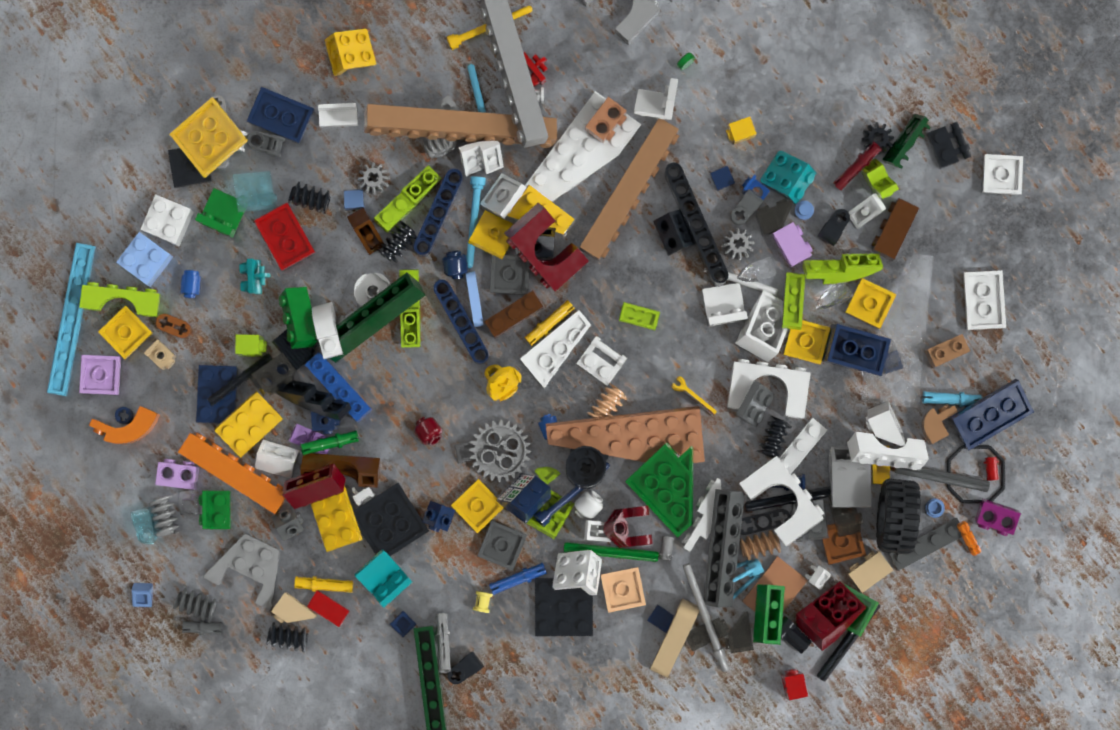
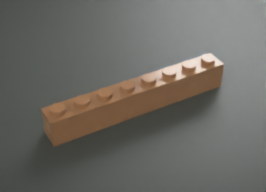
[579,118,680,261]

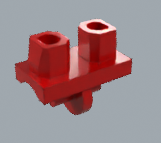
[524,52,548,87]

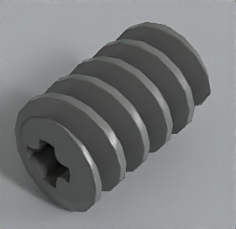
[173,587,217,623]

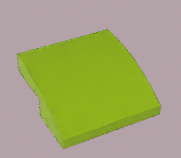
[526,490,575,539]

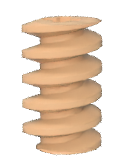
[587,383,627,418]

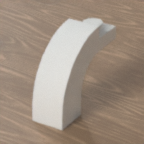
[312,302,343,359]

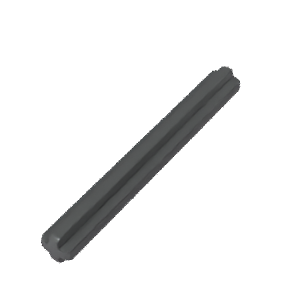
[895,467,990,492]

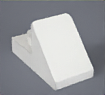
[849,193,886,229]

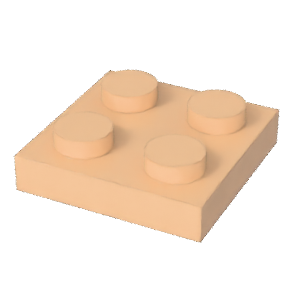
[601,567,646,613]

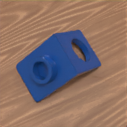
[742,174,770,200]

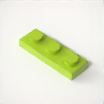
[782,272,805,330]

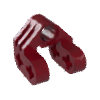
[603,506,653,548]

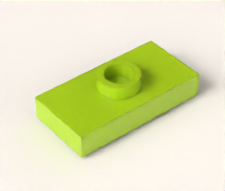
[618,302,660,331]

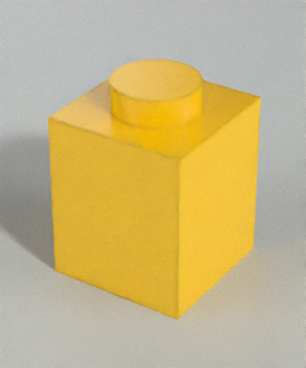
[726,116,756,145]

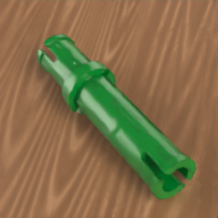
[300,430,359,456]

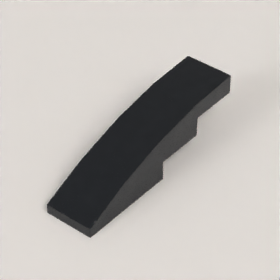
[274,379,351,421]

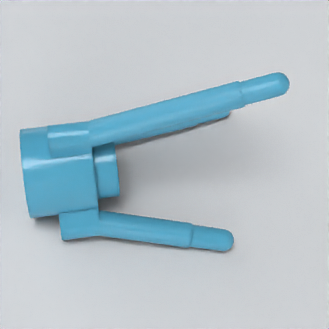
[732,559,764,600]

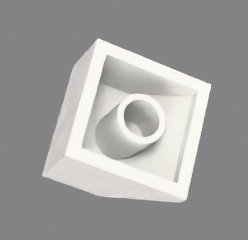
[866,401,905,446]

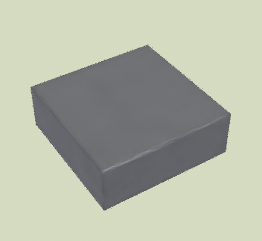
[454,440,476,464]

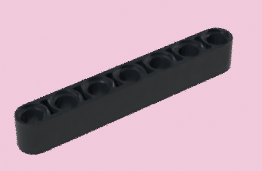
[664,162,729,287]

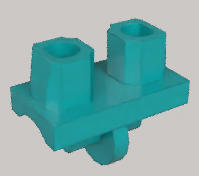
[239,258,271,295]

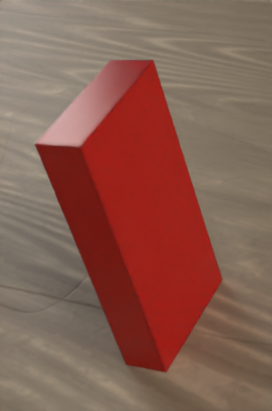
[307,590,350,627]

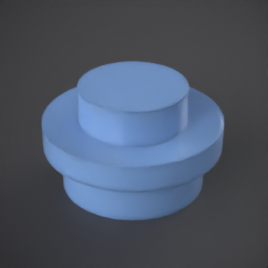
[795,201,814,220]
[925,498,945,518]

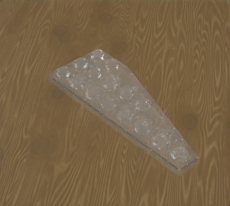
[860,254,934,408]

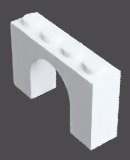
[727,359,811,419]
[739,456,824,547]

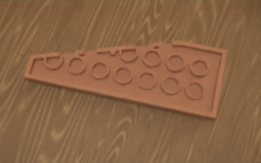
[546,406,705,463]

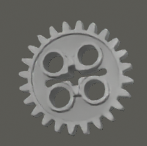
[469,420,531,482]

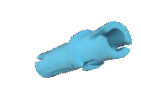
[922,391,982,407]

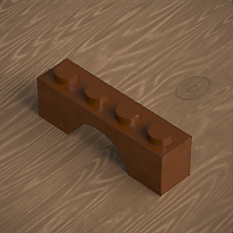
[300,453,380,488]

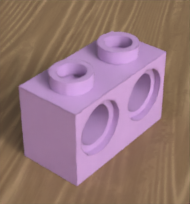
[155,459,199,490]

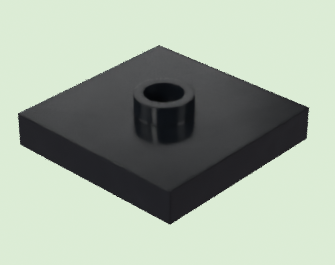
[168,148,213,188]

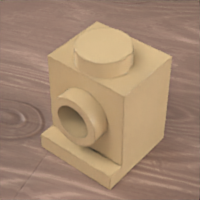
[144,339,177,370]

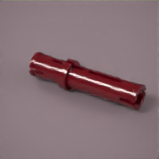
[833,141,882,191]

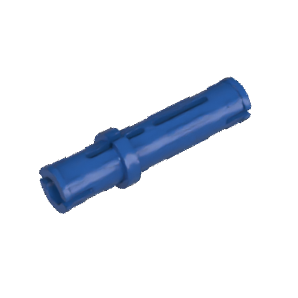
[489,562,547,595]

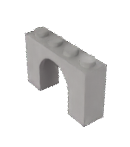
[579,0,660,45]

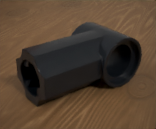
[781,615,812,654]

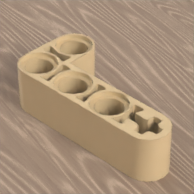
[650,598,699,678]

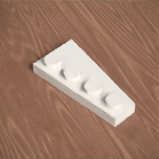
[519,310,591,388]

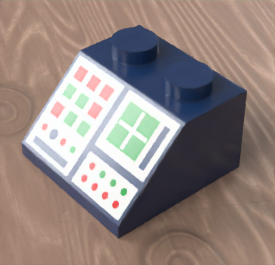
[496,474,551,524]

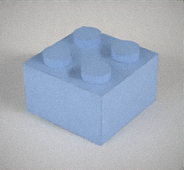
[116,232,173,287]

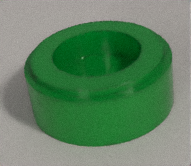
[677,52,695,70]

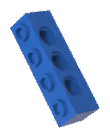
[305,352,372,423]

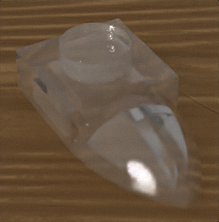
[737,257,776,282]
[815,282,854,309]

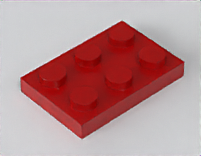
[254,202,316,271]

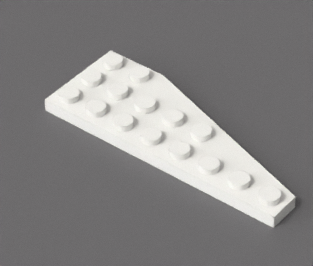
[510,91,641,222]

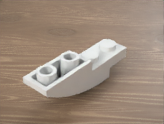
[682,478,721,552]

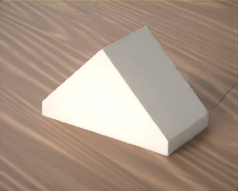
[584,520,612,542]

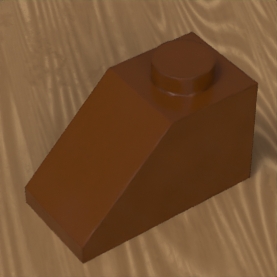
[347,208,384,255]

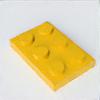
[214,390,283,458]
[311,487,363,552]

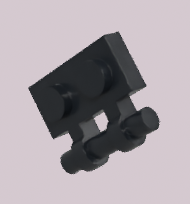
[927,122,971,169]

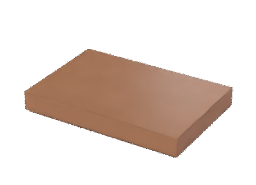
[742,556,808,612]

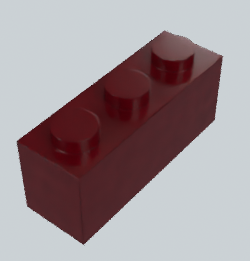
[282,463,346,510]

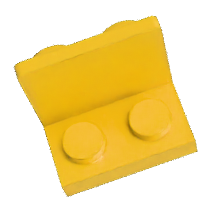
[324,29,376,76]

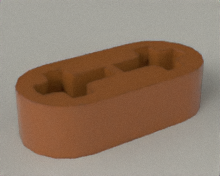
[156,314,192,339]

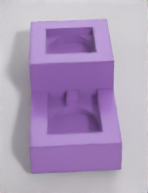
[288,424,329,454]

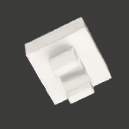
[352,487,376,507]
[805,565,831,590]

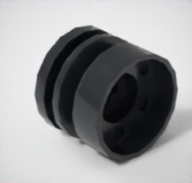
[565,446,606,490]

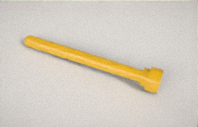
[446,5,533,50]

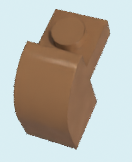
[921,404,958,445]

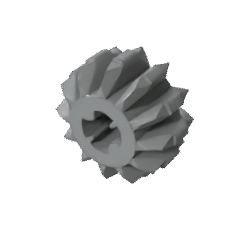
[424,138,457,158]
[357,162,390,195]
[722,228,755,261]

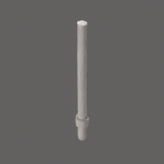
[683,563,729,672]

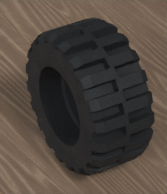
[876,478,921,554]

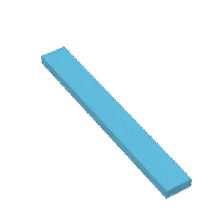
[47,243,96,396]

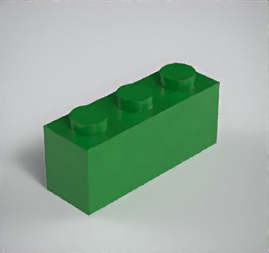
[279,287,318,349]
[753,584,785,645]

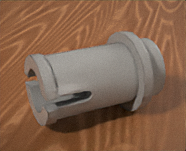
[659,536,674,561]

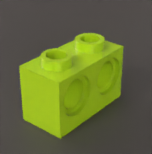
[235,334,267,357]

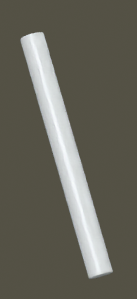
[704,269,778,296]

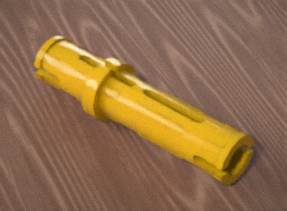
[524,300,575,346]
[294,576,353,593]

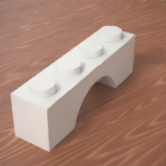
[847,432,929,470]

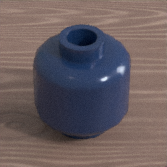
[442,250,469,279]

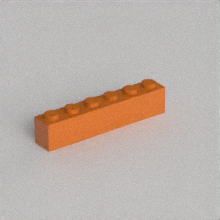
[178,432,286,514]

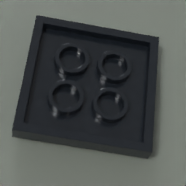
[353,483,429,556]
[535,578,593,636]

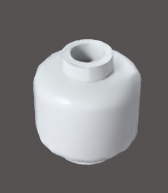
[574,491,603,519]

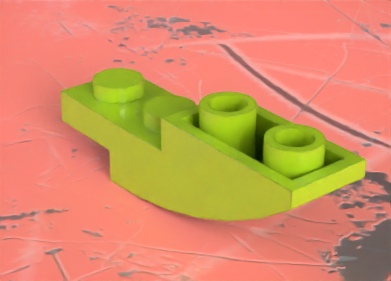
[374,165,442,233]
[802,253,883,284]
[399,269,421,348]

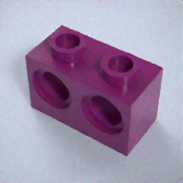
[975,498,1021,536]

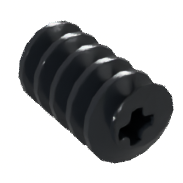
[288,181,331,214]
[377,220,417,263]
[756,416,792,458]
[266,622,309,652]

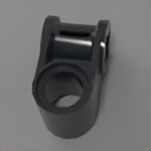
[818,209,850,246]
[448,651,484,685]

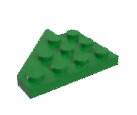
[625,443,694,538]

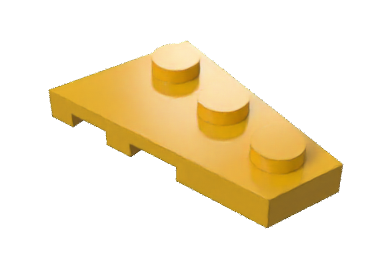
[507,185,574,234]

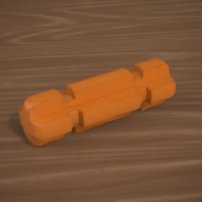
[957,521,981,556]

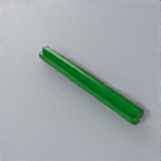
[563,542,659,562]

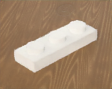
[779,418,827,474]

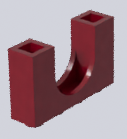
[504,203,589,291]

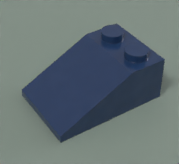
[822,324,891,376]

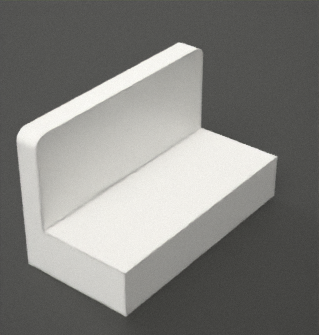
[317,103,358,127]
[255,440,300,479]

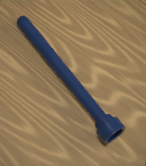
[534,462,610,527]

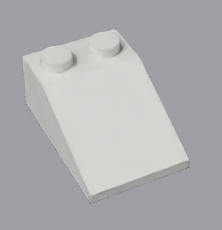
[735,290,788,362]

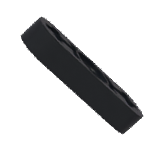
[740,509,791,535]

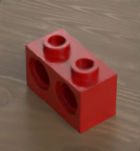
[781,669,808,701]

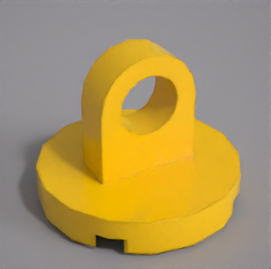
[484,364,522,401]

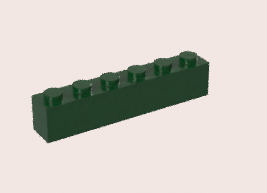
[317,272,426,363]
[413,625,448,730]

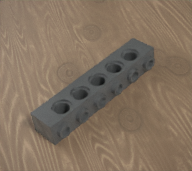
[703,489,745,608]

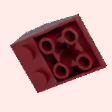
[796,581,866,651]

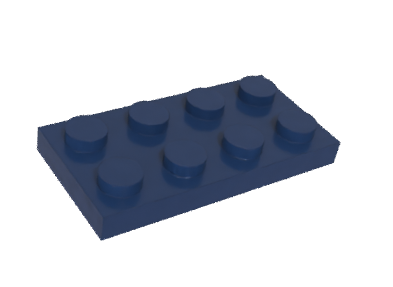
[950,379,1034,451]

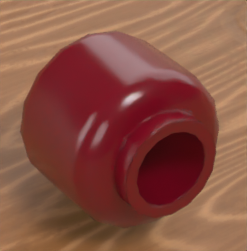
[414,417,443,446]

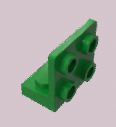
[195,188,248,238]
[199,490,231,529]

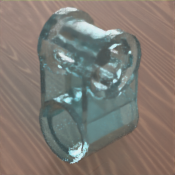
[131,506,158,545]

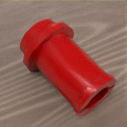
[983,457,999,481]

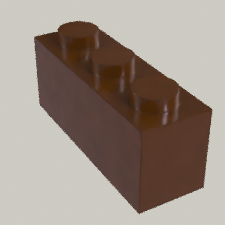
[871,198,919,261]
[484,290,544,339]

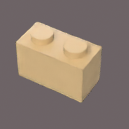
[847,551,894,593]

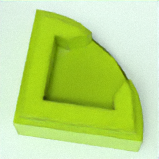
[534,467,561,485]

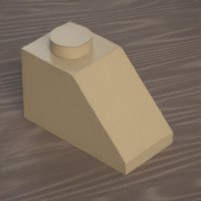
[271,592,318,623]

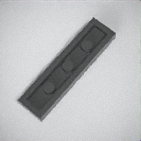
[889,518,962,571]

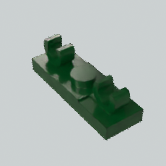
[882,113,930,169]

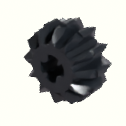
[861,122,894,155]

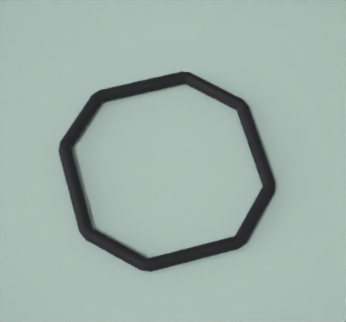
[947,445,1005,503]

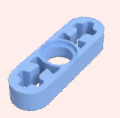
[466,271,484,327]

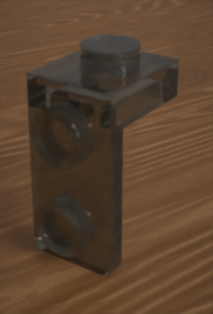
[686,617,729,651]

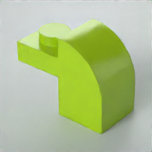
[861,158,899,199]

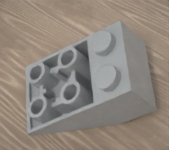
[828,446,871,508]

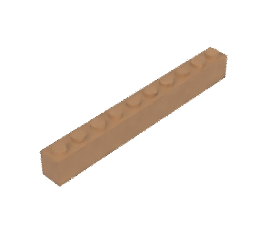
[364,104,557,148]

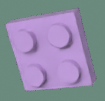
[79,355,121,395]

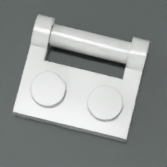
[576,336,627,386]

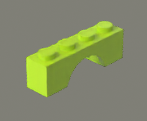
[79,282,161,318]

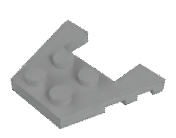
[203,534,280,611]

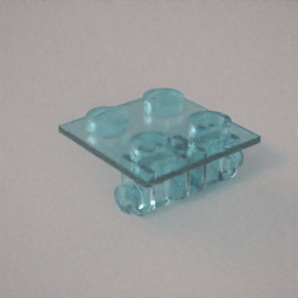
[233,171,277,212]

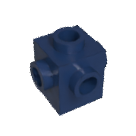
[311,412,340,434]
[422,500,456,533]

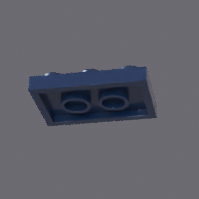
[246,87,315,144]
[196,365,238,424]

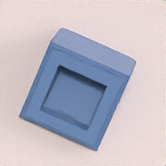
[344,190,365,210]
[131,583,153,607]

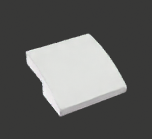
[459,141,504,176]

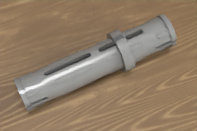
[435,613,451,673]

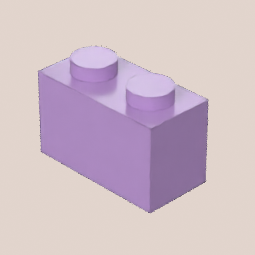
[772,222,813,268]

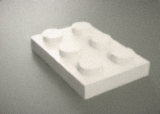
[963,270,1006,330]

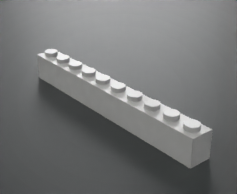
[477,0,549,148]

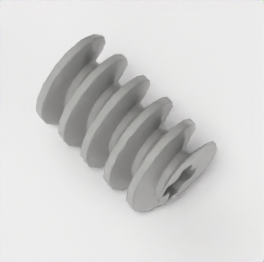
[149,495,180,537]

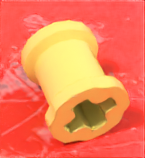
[472,591,493,613]

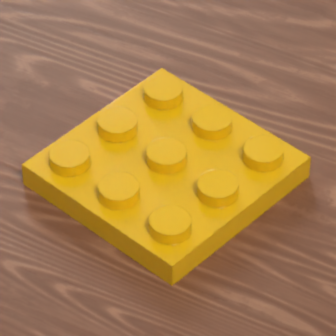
[170,97,248,178]

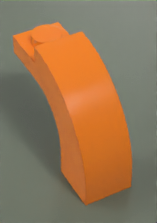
[89,406,160,444]

